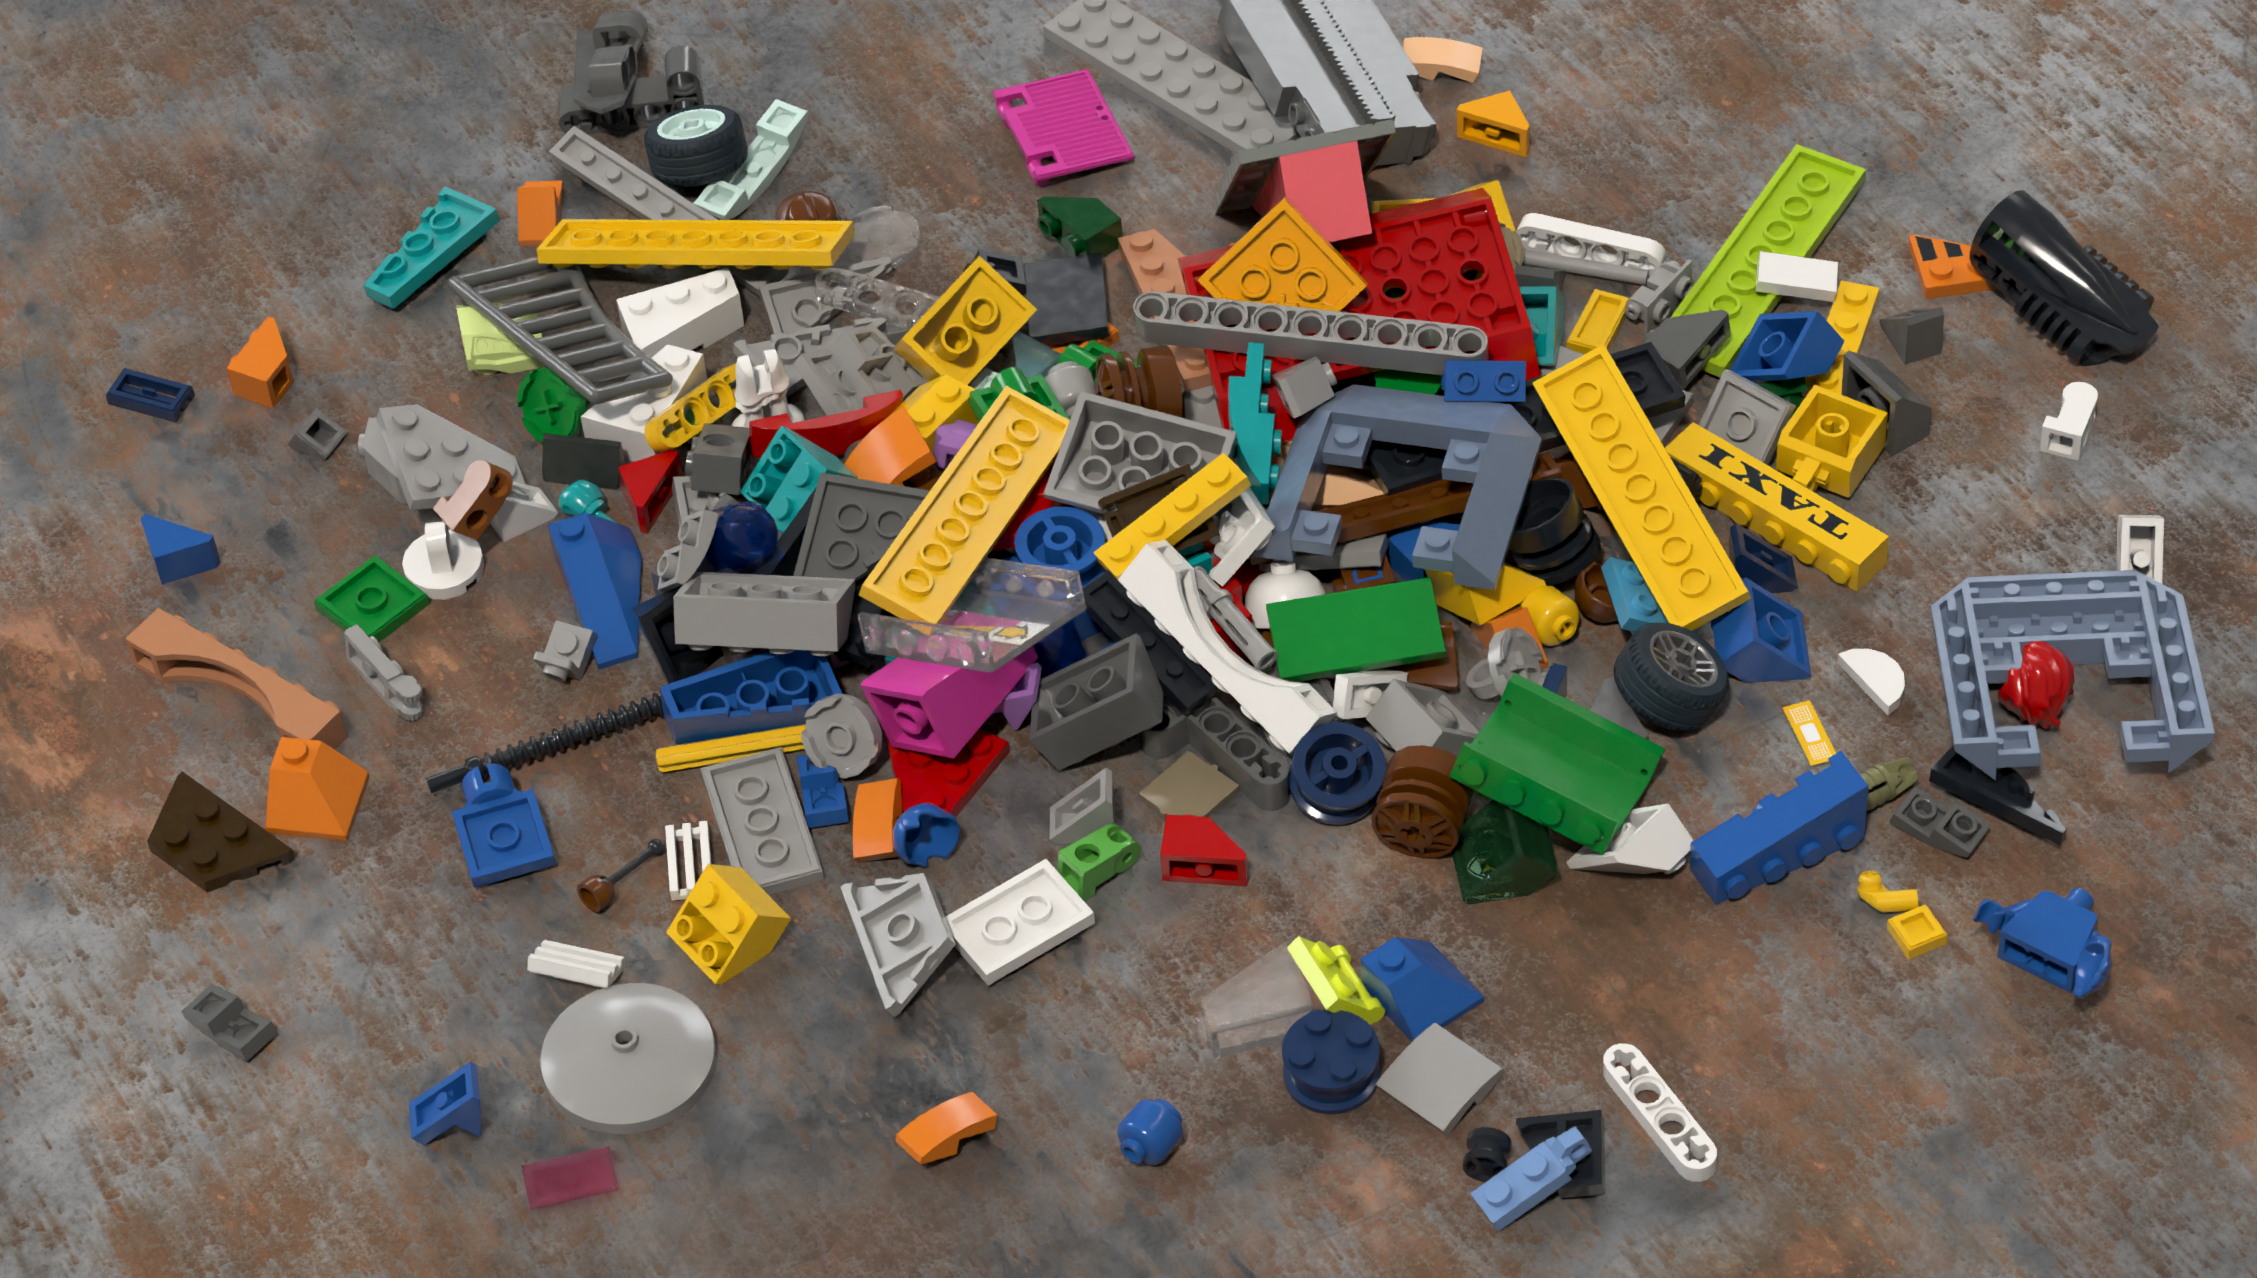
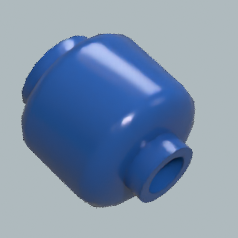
[1117,1099,1183,1165]

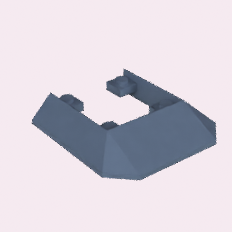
[1253,384,1542,590]
[1931,570,2215,781]

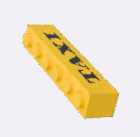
[1665,422,1889,592]

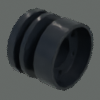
[1509,477,1601,586]

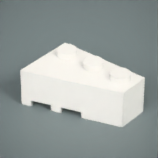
[616,267,744,358]

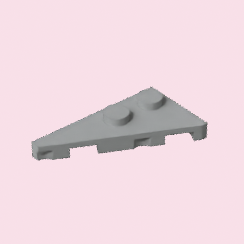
[759,256,892,334]

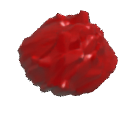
[1997,641,2074,729]

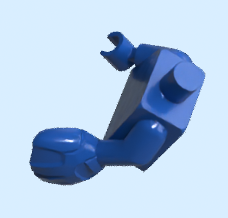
[1973,888,2112,999]

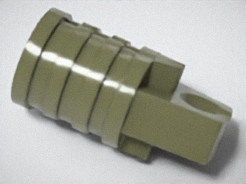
[1859,757,1919,811]

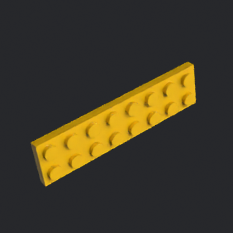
[536,219,855,270]
[1532,344,1751,631]
[859,386,1070,635]

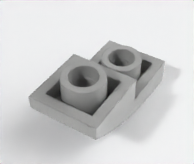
[657,509,719,592]

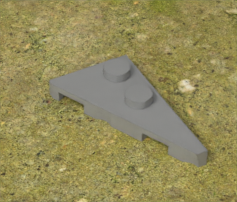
[733,316,886,398]

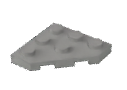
[376,404,526,510]

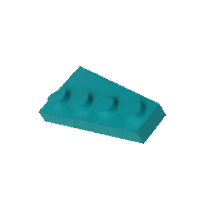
[363,186,500,309]

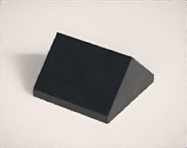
[631,585,724,684]

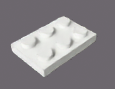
[945,859,1095,985]

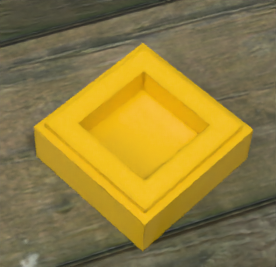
[1887,904,1948,960]

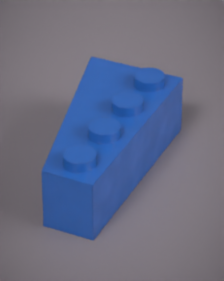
[660,650,842,745]
[1690,751,1868,905]

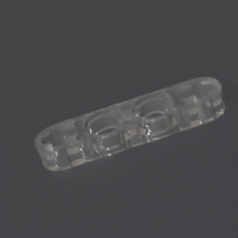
[815,267,940,329]

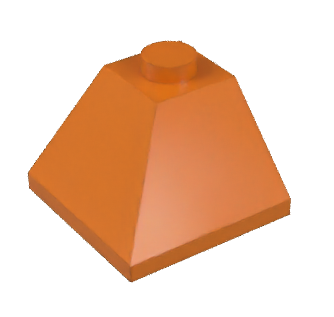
[265,737,370,841]

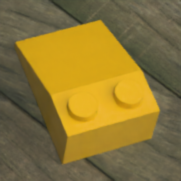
[893,256,1037,385]

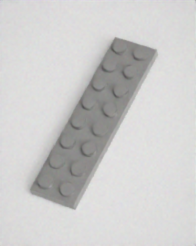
[1043,0,1301,153]

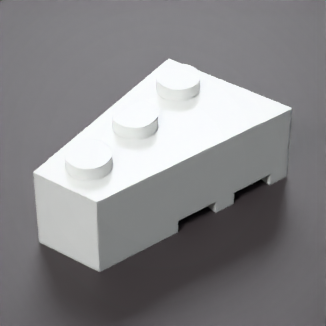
[581,344,707,462]

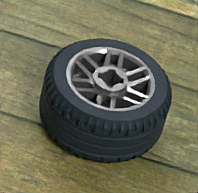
[1613,622,1729,731]

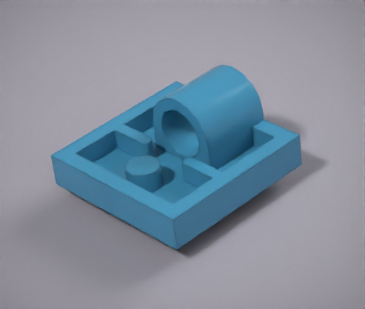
[1601,557,1698,635]

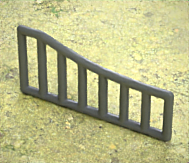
[447,256,673,404]

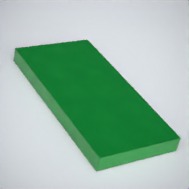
[1266,577,1446,682]

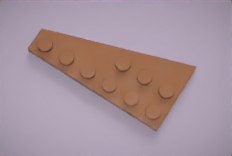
[1118,229,1237,392]

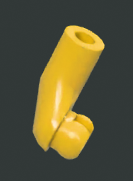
[1856,871,1918,913]

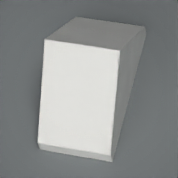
[490,482,558,542]

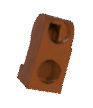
[433,460,513,540]

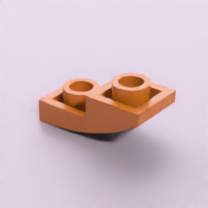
[853,778,902,863]
[895,1092,997,1165]

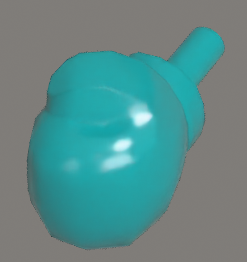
[558,479,617,523]

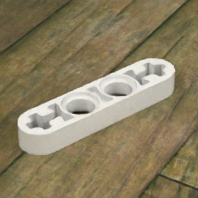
[1516,213,1666,277]
[1603,1044,1717,1182]

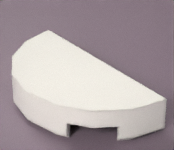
[1837,649,1905,716]

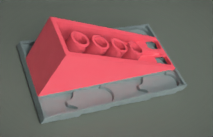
[1213,119,1396,242]

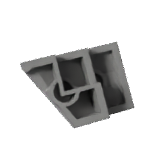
[794,324,928,416]

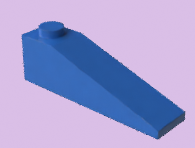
[547,513,642,670]

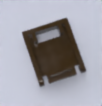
[1098,464,1221,557]

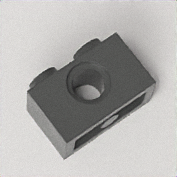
[685,423,750,495]

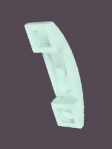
[693,99,808,220]

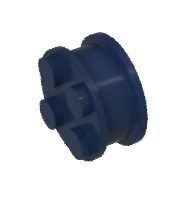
[1289,722,1386,825]
[1282,1010,1380,1114]

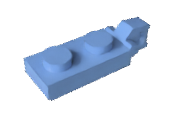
[1470,1127,1592,1231]

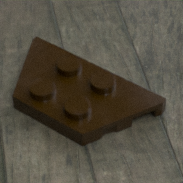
[147,771,295,893]

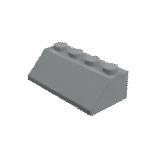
[673,572,855,656]

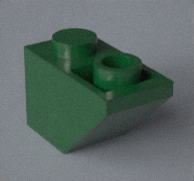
[1037,196,1123,258]

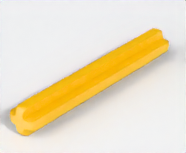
[656,724,806,773]

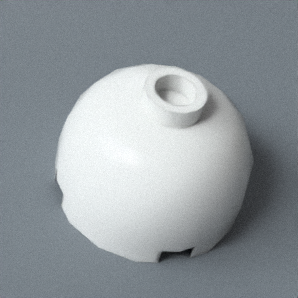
[1245,562,1325,629]

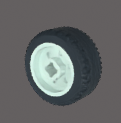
[644,105,748,187]

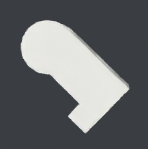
[2040,382,2098,461]

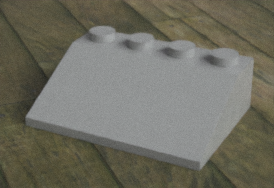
[1043,391,1237,516]

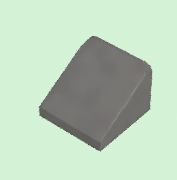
[288,408,348,460]

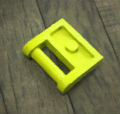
[1287,936,1385,1025]

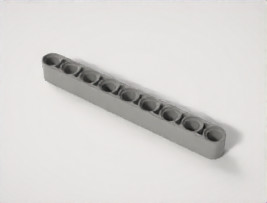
[1133,291,1489,375]

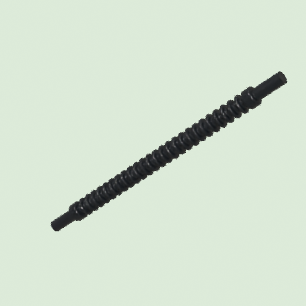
[425,693,664,793]

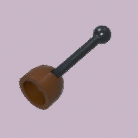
[577,839,665,913]

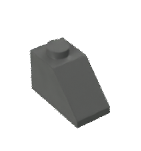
[1642,310,1731,391]

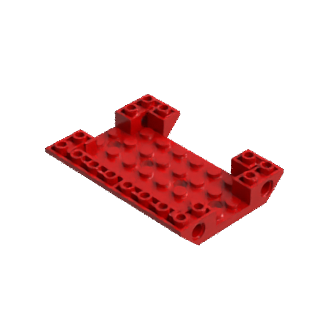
[1177,188,1541,446]

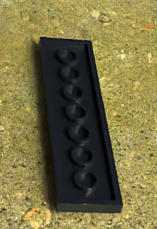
[1365,342,1686,496]

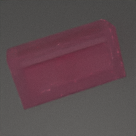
[521,1146,618,1209]

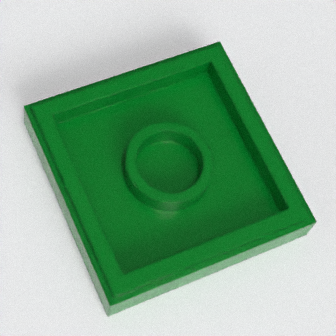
[314,555,430,642]

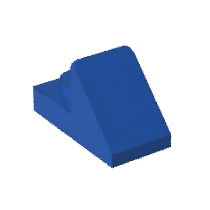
[409,1062,481,1145]

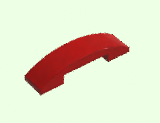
[749,390,903,458]

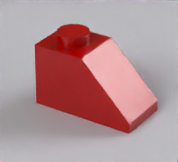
[1160,814,1248,887]

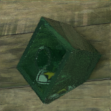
[1451,800,1559,905]

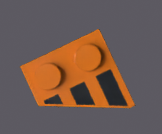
[1908,234,1997,299]

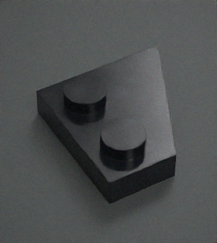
[1516,1110,1605,1198]

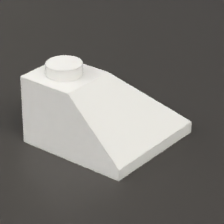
[1566,804,1694,874]

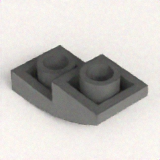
[1889,786,1991,858]

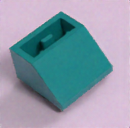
[740,426,858,533]

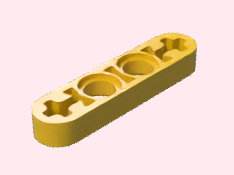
[644,363,737,453]

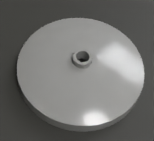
[540,983,716,1135]

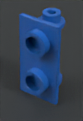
[1441,360,1526,402]

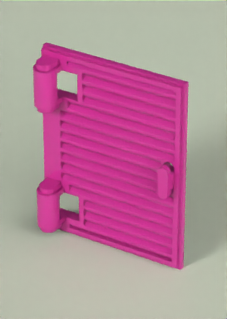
[993,69,1135,187]

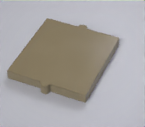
[1138,750,1240,820]

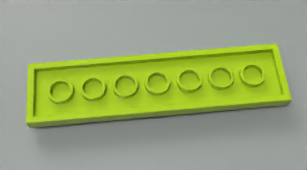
[1670,144,1866,377]

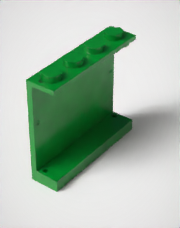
[1449,673,1665,855]

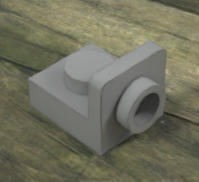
[533,620,598,682]

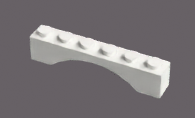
[1118,540,1338,754]

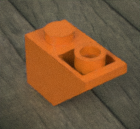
[227,316,294,408]

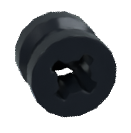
[1462,1127,1512,1182]

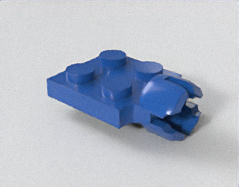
[452,763,556,888]

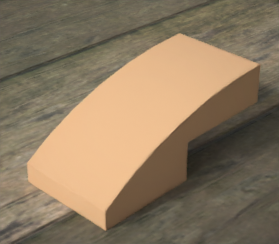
[1402,37,1482,83]

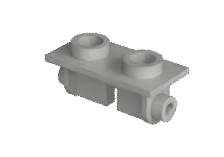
[1625,259,1694,334]

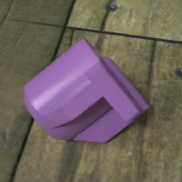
[932,419,977,472]

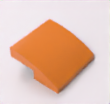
[845,406,937,486]

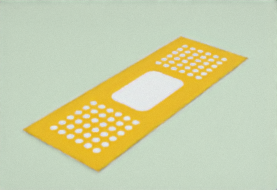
[1782,700,1836,766]

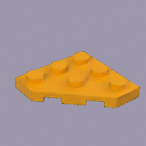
[1198,197,1368,312]

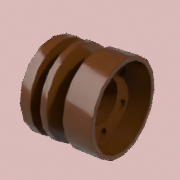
[1095,345,1183,418]
[1371,745,1474,859]

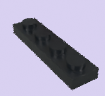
[1075,571,1218,716]

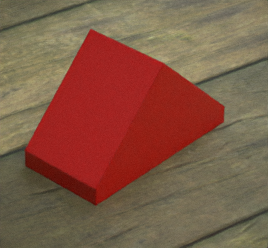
[618,450,683,534]

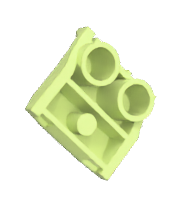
[456,303,545,375]

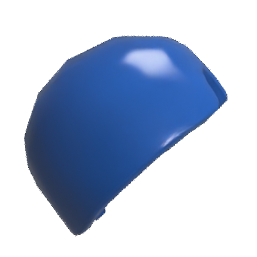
[892,803,960,867]

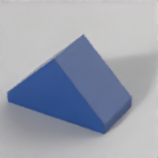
[141,514,221,585]

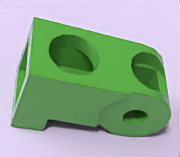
[1058,823,1141,901]

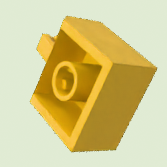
[1776,385,1888,498]

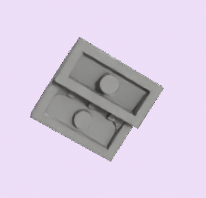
[1375,1023,1505,1137]

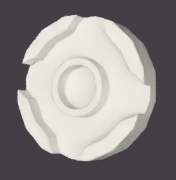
[402,521,485,600]

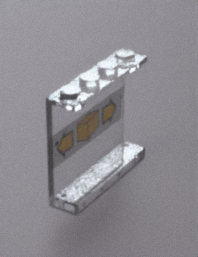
[858,558,1086,673]

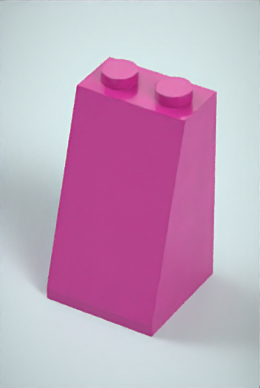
[860,616,1038,758]

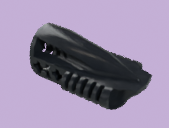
[1969,190,2159,366]

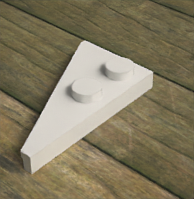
[1209,487,1275,587]

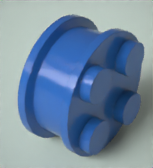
[1014,507,1107,603]

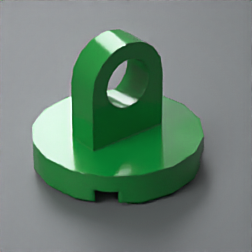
[517,366,590,443]

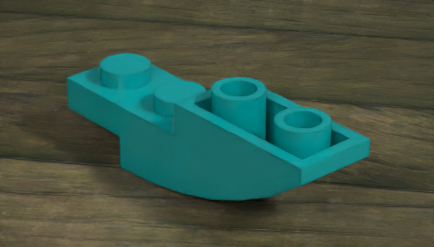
[1228,343,1282,505]

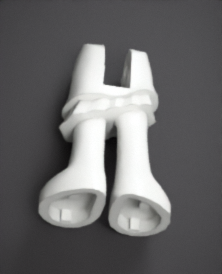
[732,349,805,428]

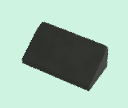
[542,433,625,490]

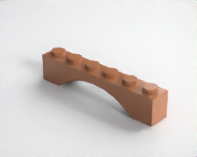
[125,608,347,750]

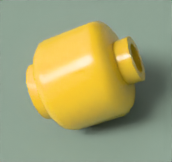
[1519,586,1579,646]

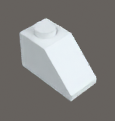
[2117,515,2164,584]

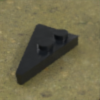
[1929,745,2067,845]

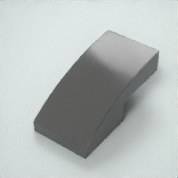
[181,984,278,1061]

